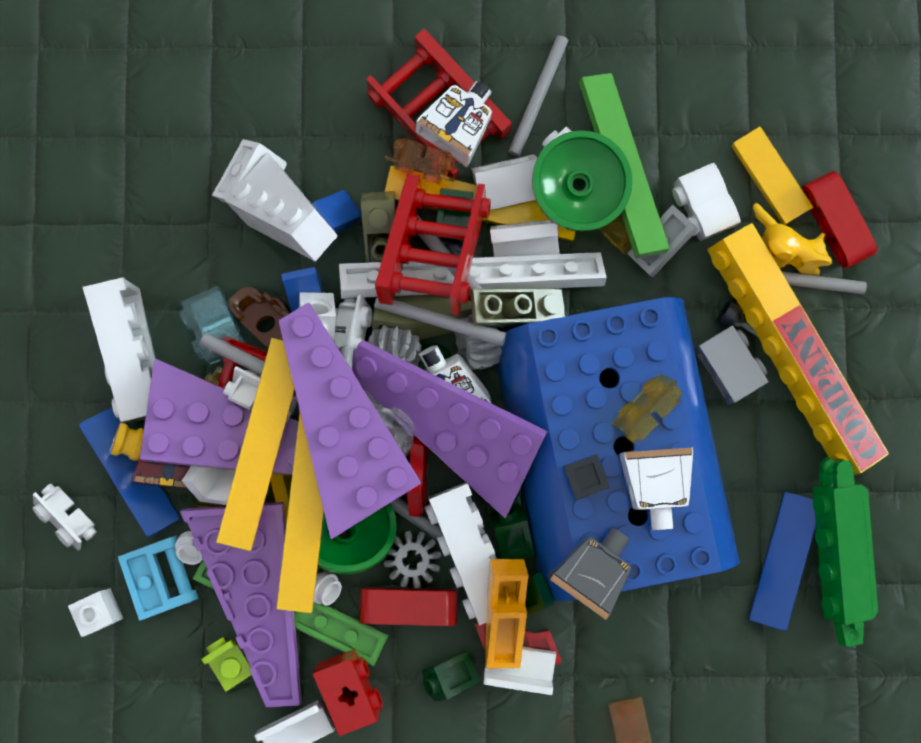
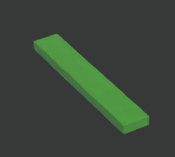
[579,73,670,259]
[193,560,389,666]

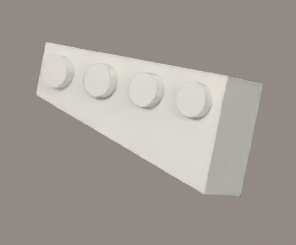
[224,153,338,261]
[83,277,155,424]
[424,482,497,625]

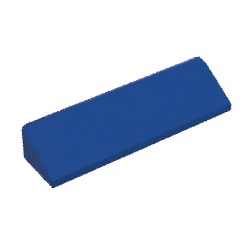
[79,407,181,537]
[748,492,816,631]

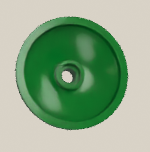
[532,131,633,231]
[318,503,397,574]

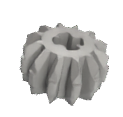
[454,314,502,370]
[367,325,422,367]
[384,531,441,588]

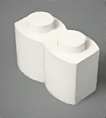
[672,163,741,241]

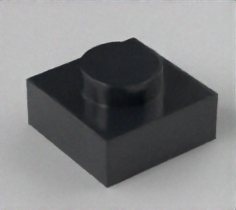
[563,454,610,500]

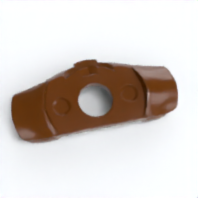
[228,287,290,349]

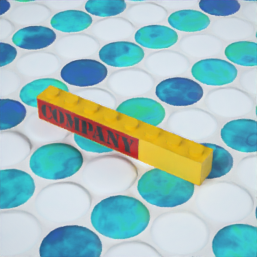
[707,223,889,475]

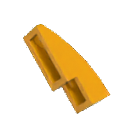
[485,559,528,669]

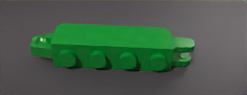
[812,457,878,647]

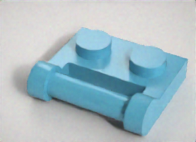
[118,535,199,621]

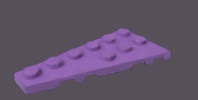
[279,302,421,539]
[352,340,548,518]
[140,358,298,476]
[180,502,302,707]

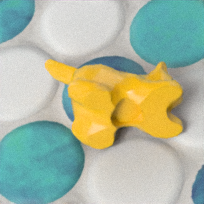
[753,203,832,276]

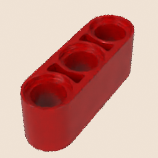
[802,171,877,269]
[359,587,458,626]

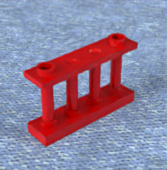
[366,28,512,180]
[375,174,491,316]

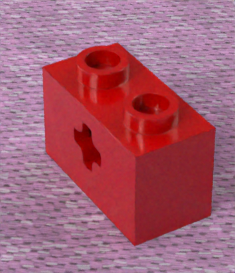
[313,649,383,736]

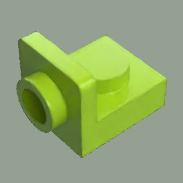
[201,637,252,692]

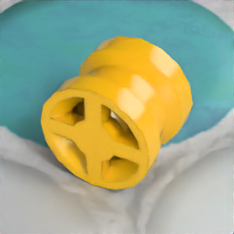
[110,422,144,462]

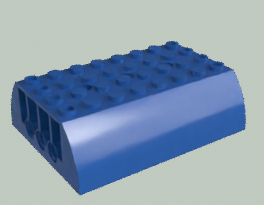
[496,297,740,601]

